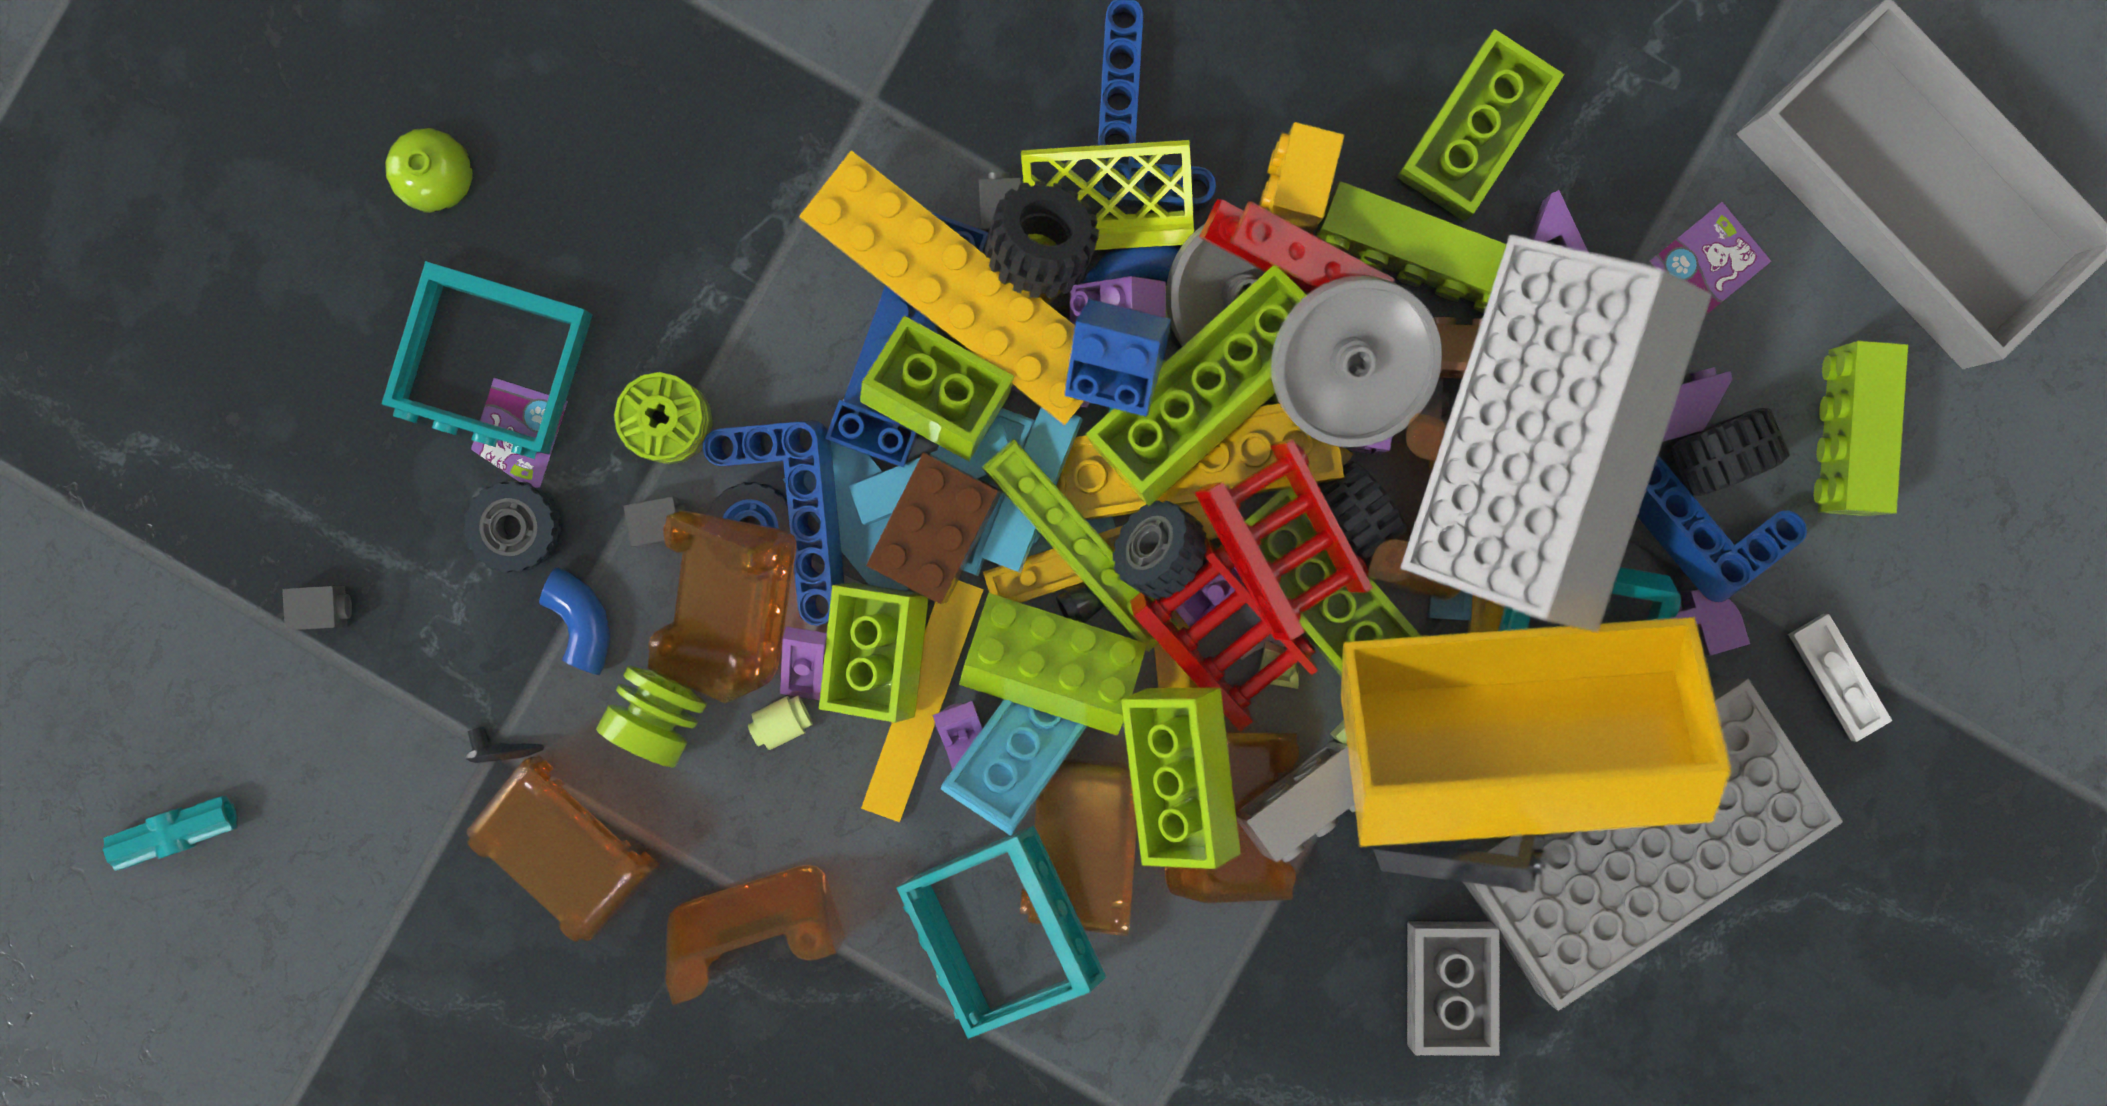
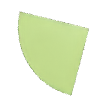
[1258,641,1299,689]

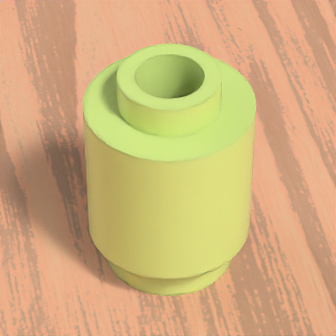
[748,695,813,750]

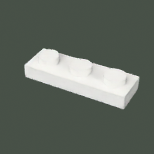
[1788,614,1892,742]

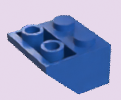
[1064,299,1171,416]

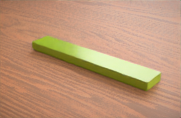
[981,439,1178,652]

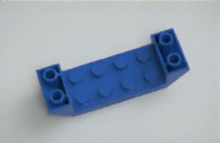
[825,211,989,468]

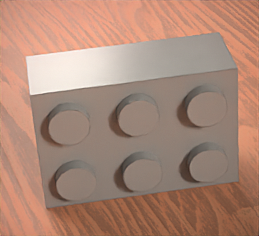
[1236,741,1356,863]
[1407,921,1499,1056]

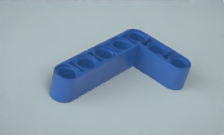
[1095,0,1216,211]
[703,420,844,626]
[1637,455,1807,602]

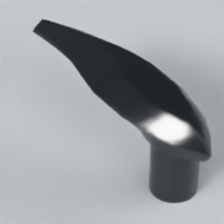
[465,727,544,763]

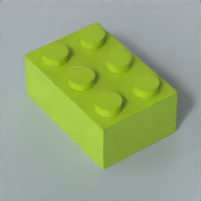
[860,316,1014,462]
[819,583,928,723]

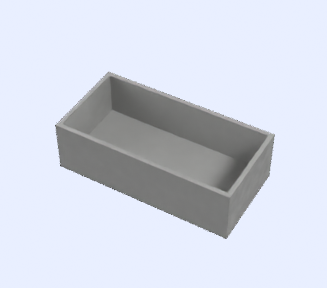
[1736,0,2107,369]
[1401,235,1712,632]
[1457,675,1843,1011]

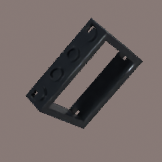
[1373,833,1553,891]

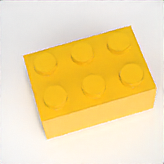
[1258,122,1344,234]

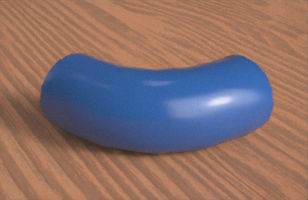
[1082,245,1181,285]
[539,567,611,675]

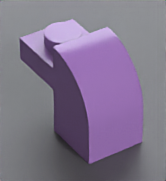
[1646,590,1750,656]
[933,701,983,770]

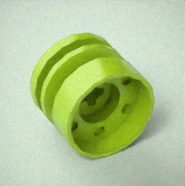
[614,372,713,464]
[596,665,707,768]

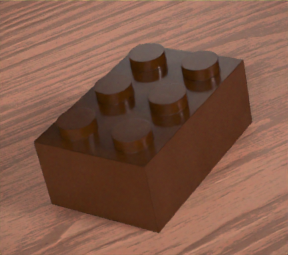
[866,453,1003,604]

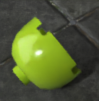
[385,128,473,213]

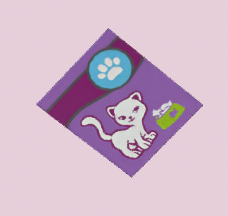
[1650,202,1771,317]
[471,378,568,488]

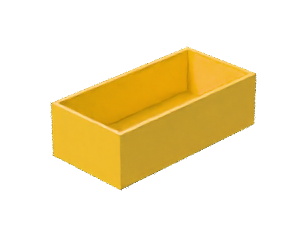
[1341,617,1731,846]

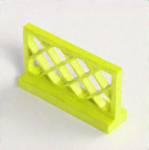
[1021,140,1194,250]

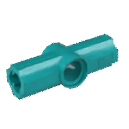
[103,795,238,871]

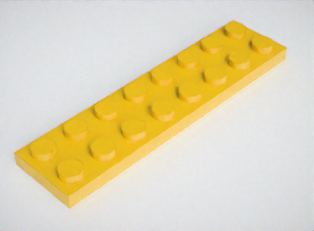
[799,150,1084,426]
[1056,403,1344,521]

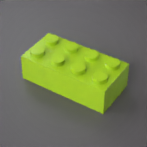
[1396,29,1565,222]
[1814,341,1908,516]
[959,593,1147,736]
[1121,688,1241,869]

